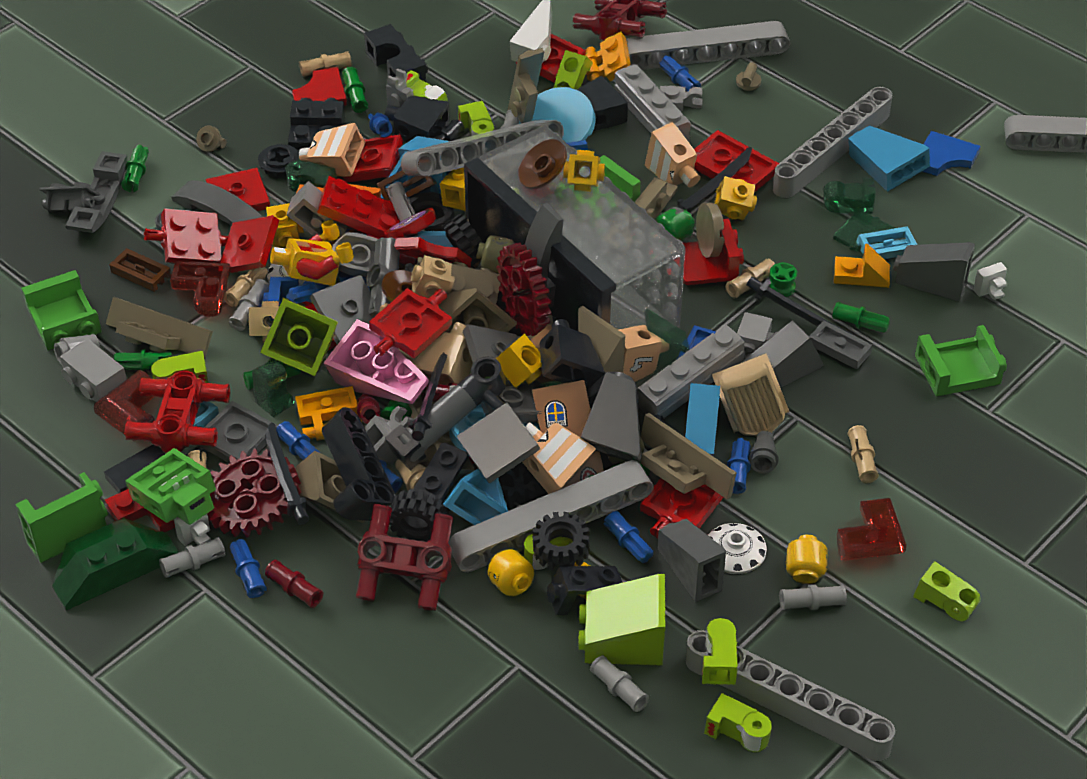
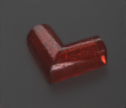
[170,261,231,317]
[94,370,155,441]
[837,498,907,561]

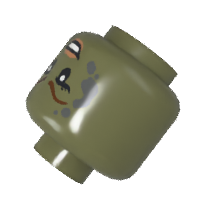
[476,235,515,274]

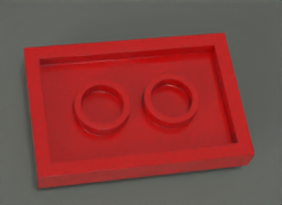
[694,130,779,193]
[317,176,400,238]

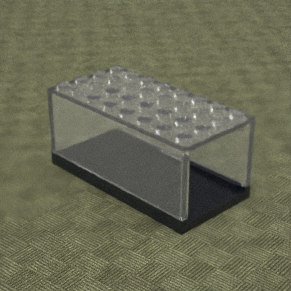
[464,125,686,336]

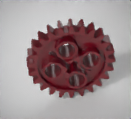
[496,243,552,336]
[207,449,301,538]

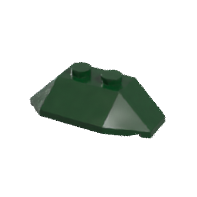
[52,518,179,611]

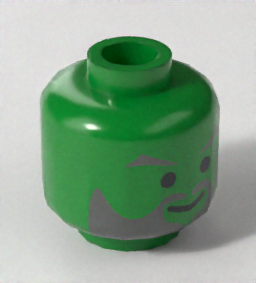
[653,207,694,247]

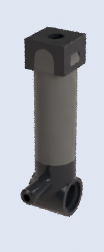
[385,356,506,471]

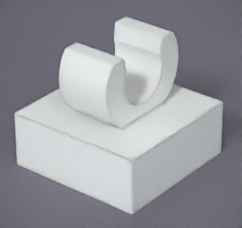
[973,262,1007,300]
[174,514,211,546]

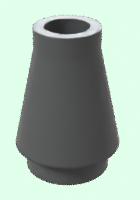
[748,431,779,474]

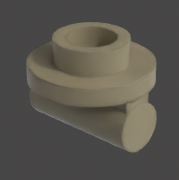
[736,62,761,91]
[196,126,227,152]

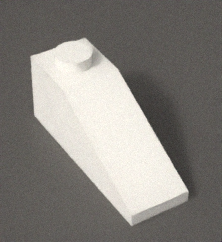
[510,0,552,63]

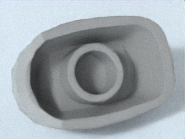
[332,232,378,277]

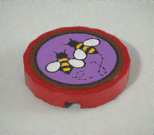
[384,208,437,239]

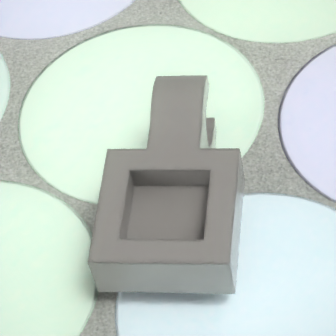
[386,68,413,107]
[660,86,703,111]

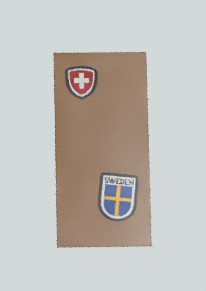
[532,380,604,488]

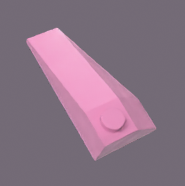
[323,319,430,404]

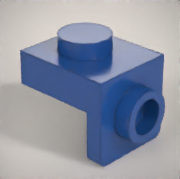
[263,277,299,321]

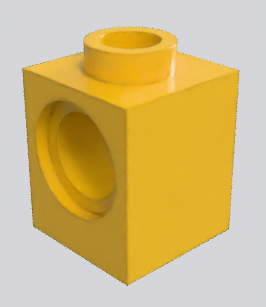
[495,334,542,388]

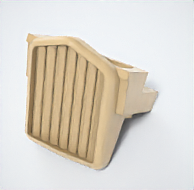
[712,353,789,436]

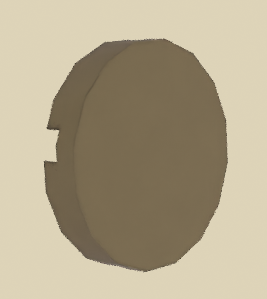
[696,202,724,257]

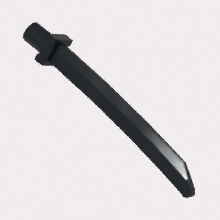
[677,147,752,215]
[746,276,855,336]
[408,352,448,441]
[265,423,309,525]

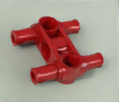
[125,371,231,453]

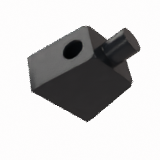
[576,76,628,131]
[385,96,450,142]
[539,319,605,390]

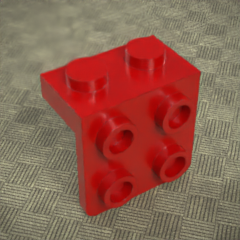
[674,218,744,285]

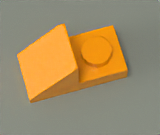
[834,244,890,288]

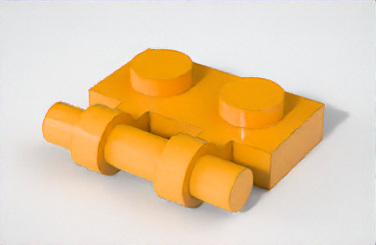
[585,32,631,82]
[295,386,362,441]

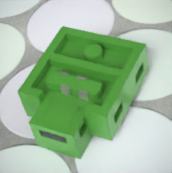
[125,448,216,525]

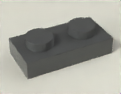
[809,321,873,369]

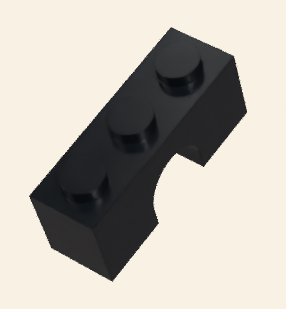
[364,24,428,82]

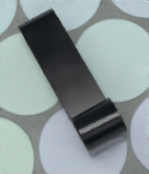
[322,407,395,521]

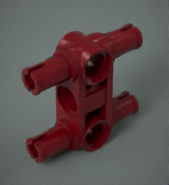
[573,0,667,41]
[356,504,453,611]

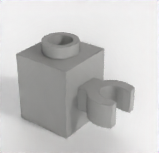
[737,312,777,358]
[364,406,414,464]

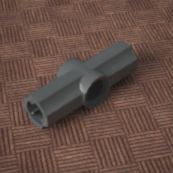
[366,237,400,319]

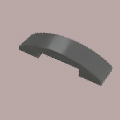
[65,151,128,233]
[171,180,263,226]
[525,203,564,308]

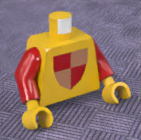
[270,219,354,286]

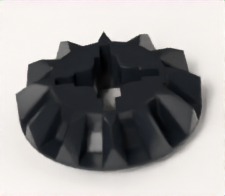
[258,144,300,177]

